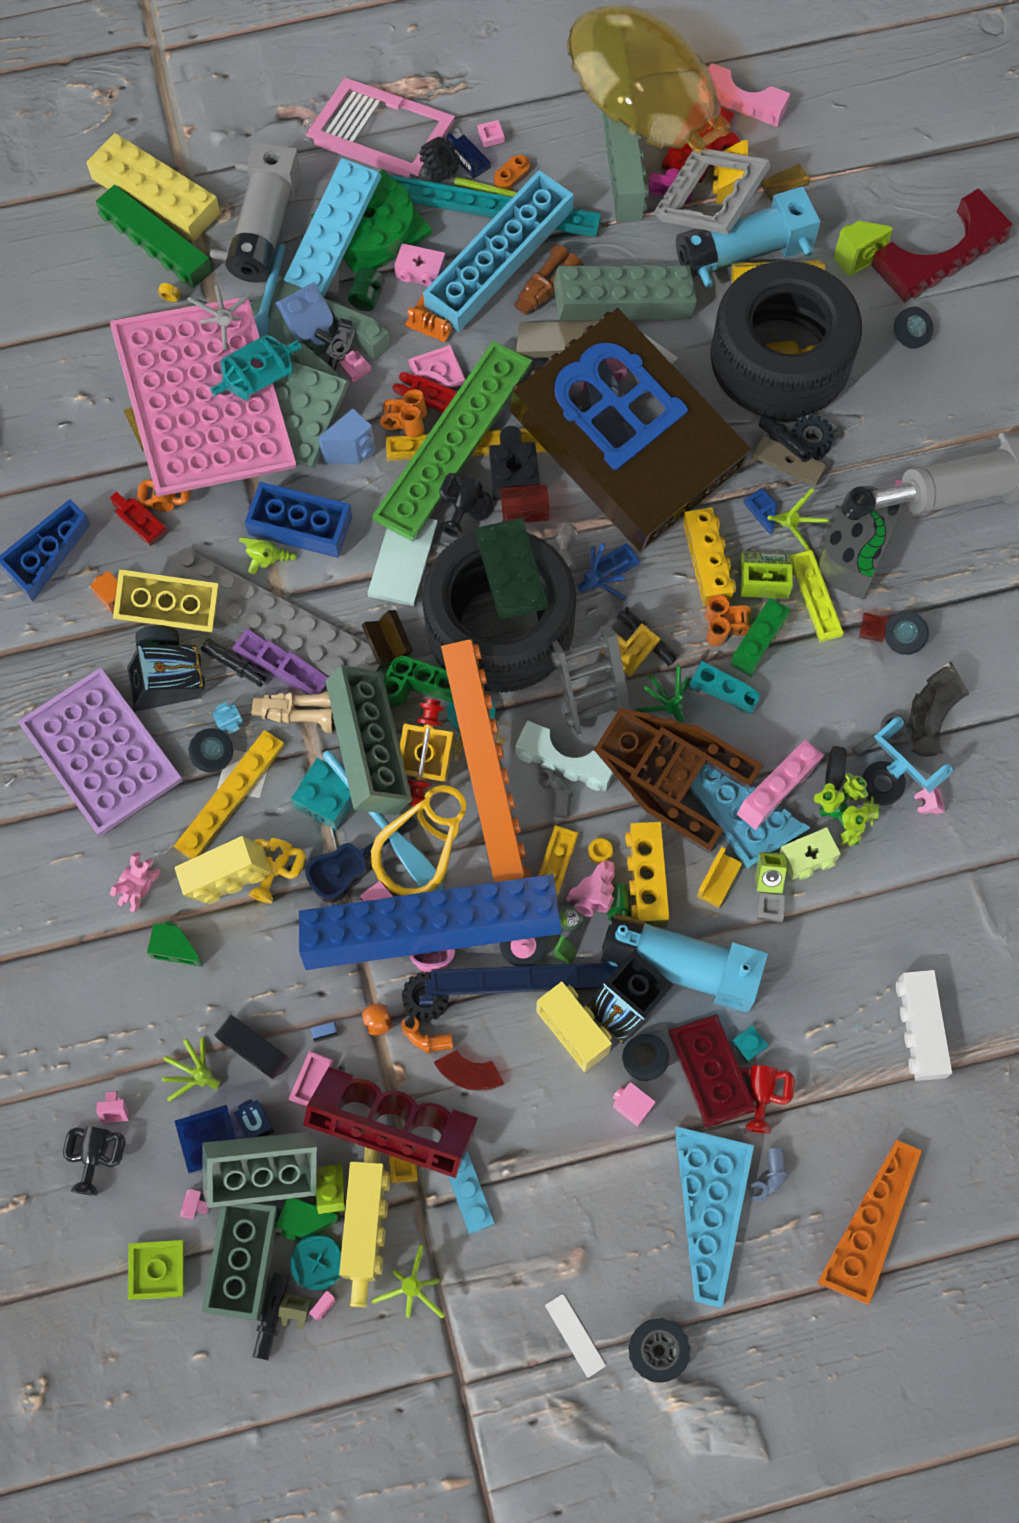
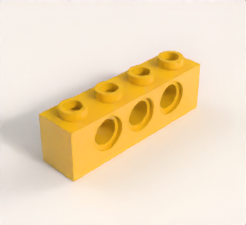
[625,822,669,927]

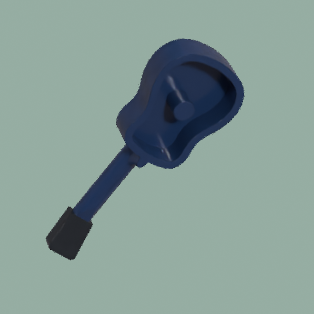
[305,816,418,902]

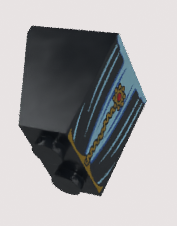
[127,645,205,711]
[587,950,674,1044]

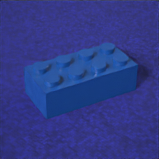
[245,482,353,558]

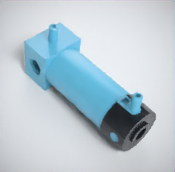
[676,186,820,287]
[601,913,768,1014]

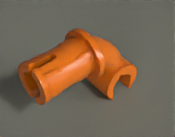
[401,1017,453,1055]

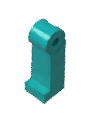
[688,661,761,714]

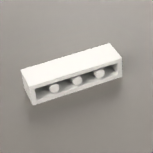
[896,970,952,1081]

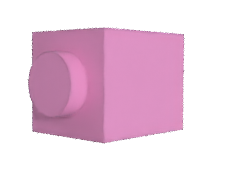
[612,1082,655,1126]

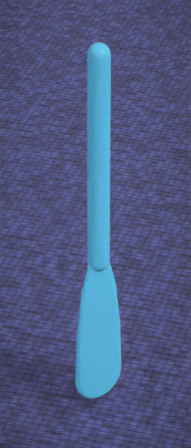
[254,244,286,337]
[323,750,444,891]

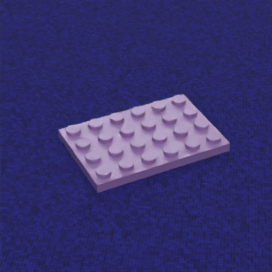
[17,667,183,837]

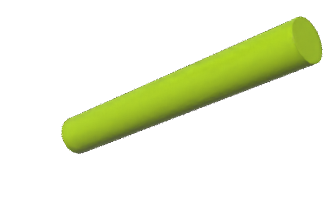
[454,176,518,197]

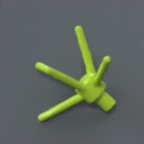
[767,488,830,551]
[162,1037,220,1102]
[371,1244,445,1318]

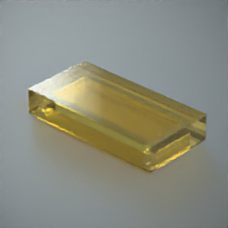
[761,164,810,201]

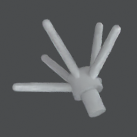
[188,285,252,350]

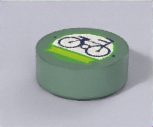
[559,906,583,933]

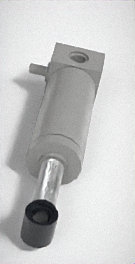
[841,432,1019,520]

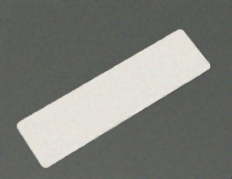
[545,1294,606,1377]

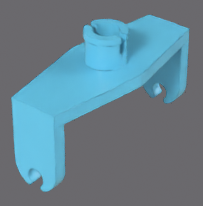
[874,717,953,793]

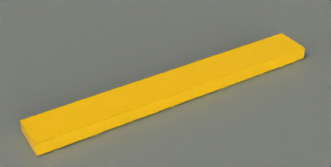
[386,429,547,461]

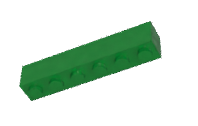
[96,184,212,288]

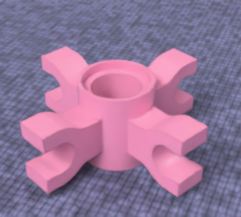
[110,851,160,913]

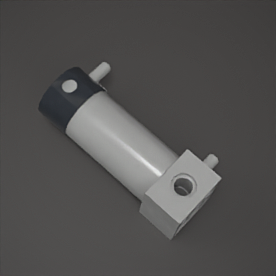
[210,142,302,283]

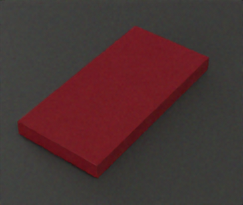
[668,1014,756,1128]

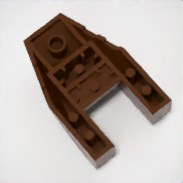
[594,707,763,853]

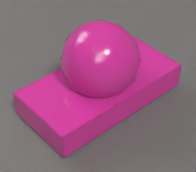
[648,168,693,203]

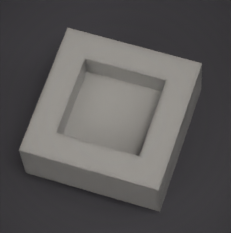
[757,893,785,922]

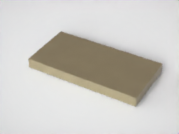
[516,320,600,358]

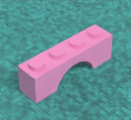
[699,63,790,127]
[737,740,824,830]

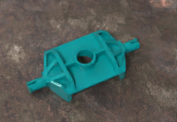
[210,335,302,401]

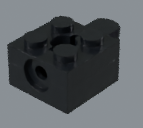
[489,426,540,501]

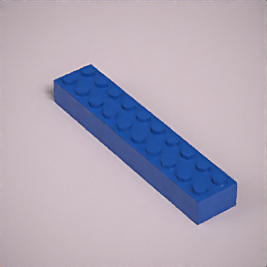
[299,874,562,970]

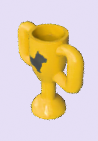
[248,838,306,904]

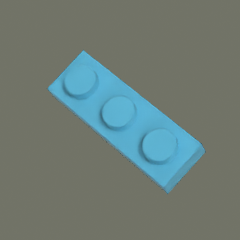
[448,1151,495,1235]

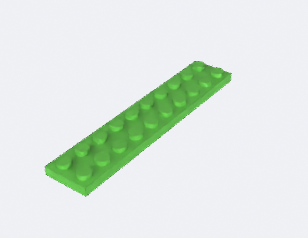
[372,341,532,542]

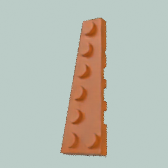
[817,1140,922,1305]

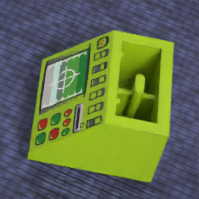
[741,552,793,599]

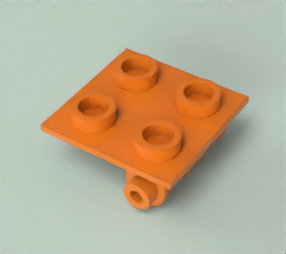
[405,290,453,343]

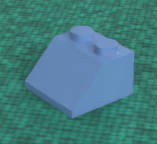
[318,409,376,464]

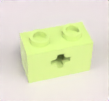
[778,827,841,880]

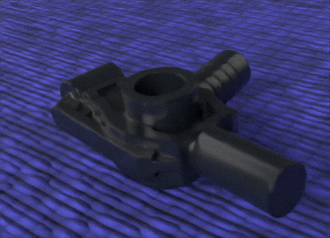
[314,318,356,371]

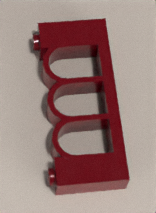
[303,1067,478,1178]

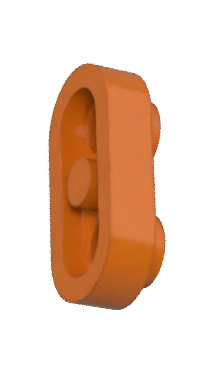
[494,155,530,190]

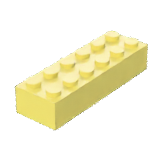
[86,133,220,243]

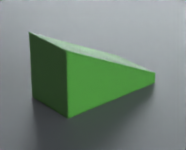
[554,935,578,964]

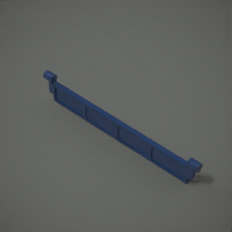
[419,963,618,1006]

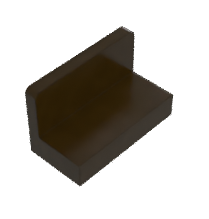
[362,610,413,665]

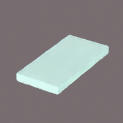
[368,518,438,607]

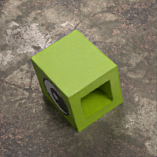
[755,852,787,894]

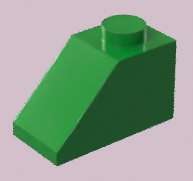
[147,921,202,967]
[275,1198,340,1241]

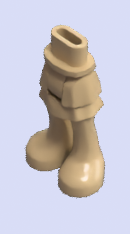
[252,691,336,734]

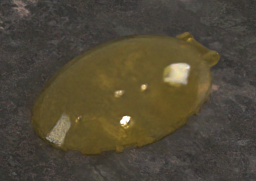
[567,4,731,153]

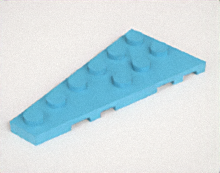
[689,764,810,869]
[675,1126,754,1308]

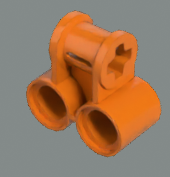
[380,389,428,438]
[705,595,752,646]

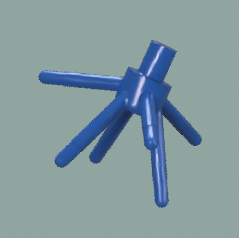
[577,543,628,600]

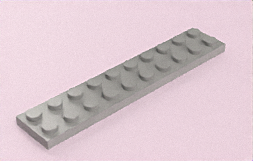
[164,547,382,677]

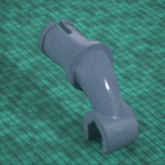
[751,1148,789,1203]

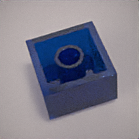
[174,1105,236,1175]

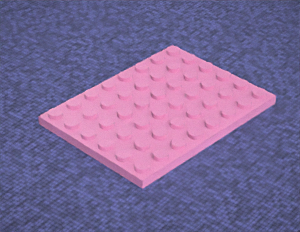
[110,297,296,497]

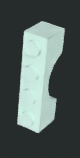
[515,720,613,791]

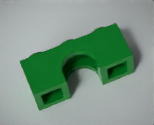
[730,598,791,677]

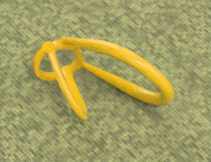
[371,785,466,896]

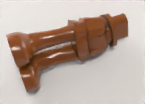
[514,244,584,315]

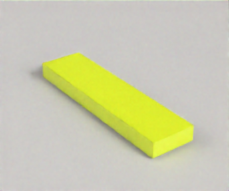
[790,550,844,642]

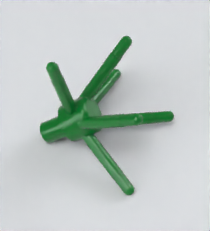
[635,665,690,722]

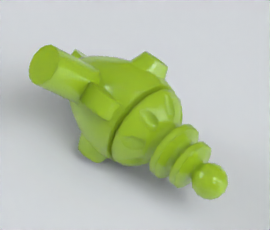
[239,537,297,575]

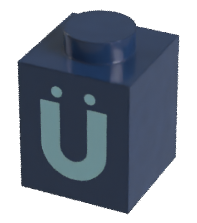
[233,1099,275,1138]

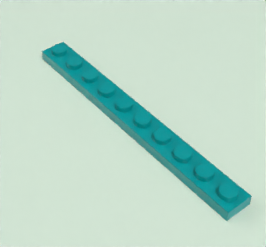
[388,174,601,237]

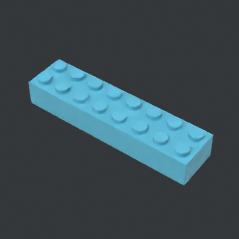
[423,170,574,332]

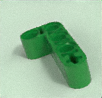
[384,656,454,707]

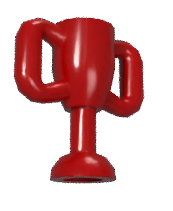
[739,1065,795,1134]

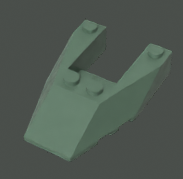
[251,279,391,378]

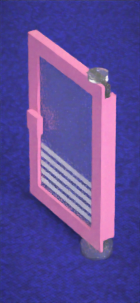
[300,78,455,179]

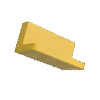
[697,846,742,908]

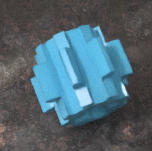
[212,702,243,734]

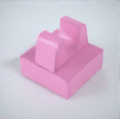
[339,350,371,383]
[914,787,946,815]
[97,1091,129,1124]
[179,1189,210,1220]

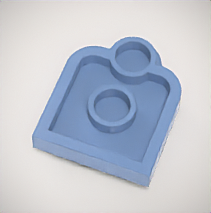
[276,281,333,345]

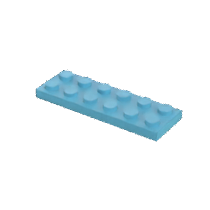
[284,158,381,297]

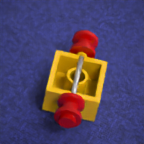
[400,698,456,806]

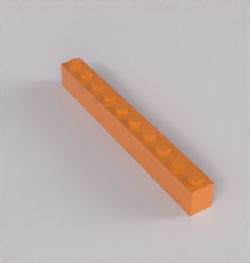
[441,639,531,882]

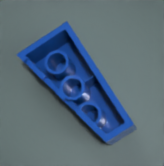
[0,499,90,602]

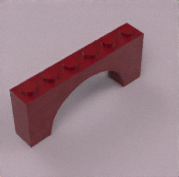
[871,188,1013,303]

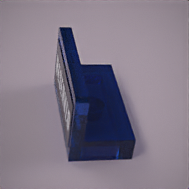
[446,133,491,179]

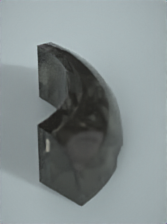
[906,662,969,757]

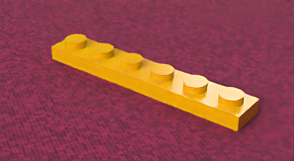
[174,730,285,859]

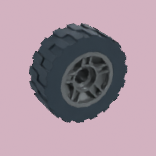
[628,1318,691,1383]

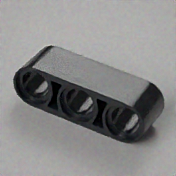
[214,1014,290,1080]

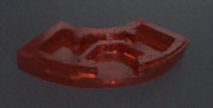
[434,1050,504,1091]

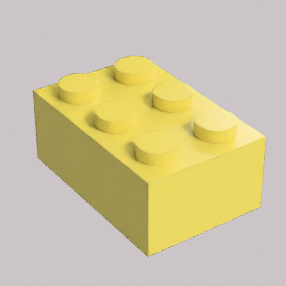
[174,836,272,904]
[536,982,612,1072]

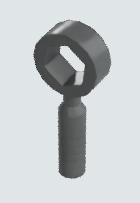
[852,713,906,757]

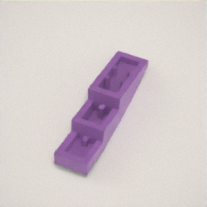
[232,628,328,695]

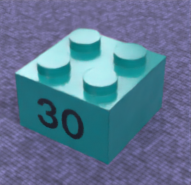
[291,757,353,831]

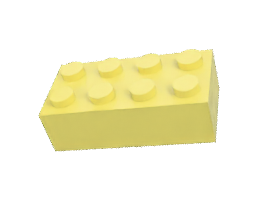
[113,569,219,633]

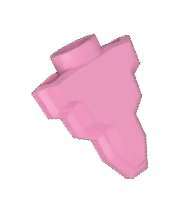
[566,860,615,917]

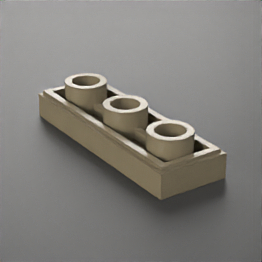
[752,435,826,487]

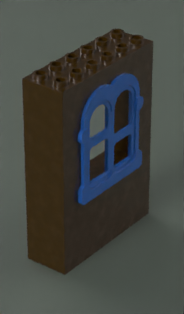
[509,308,752,553]

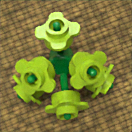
[814,773,881,847]

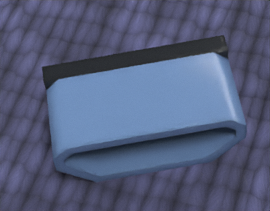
[311,1022,338,1042]

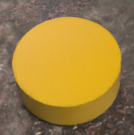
[158,283,182,302]
[588,838,613,864]

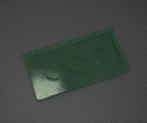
[474,517,548,620]

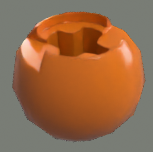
[362,1003,392,1036]

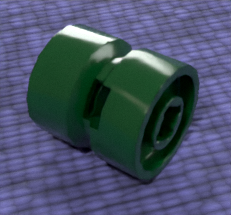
[347,267,385,311]

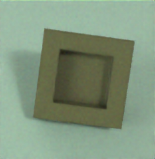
[278,1294,312,1329]

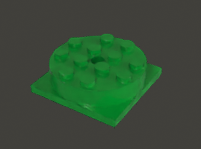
[311,169,433,275]

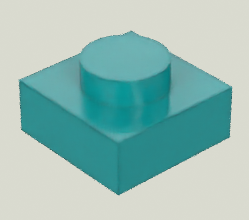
[731,1025,769,1063]

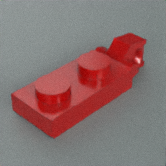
[110,491,167,547]

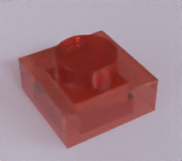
[858,612,888,643]

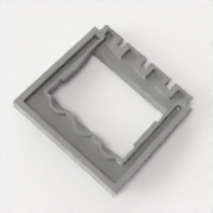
[654,148,771,235]

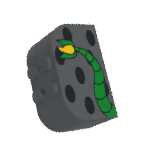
[818,486,906,600]

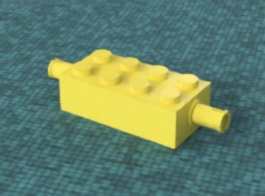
[339,1147,391,1308]

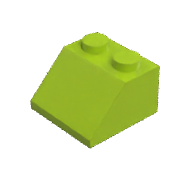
[833,221,893,277]

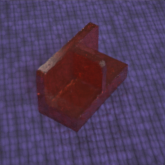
[500,485,550,525]

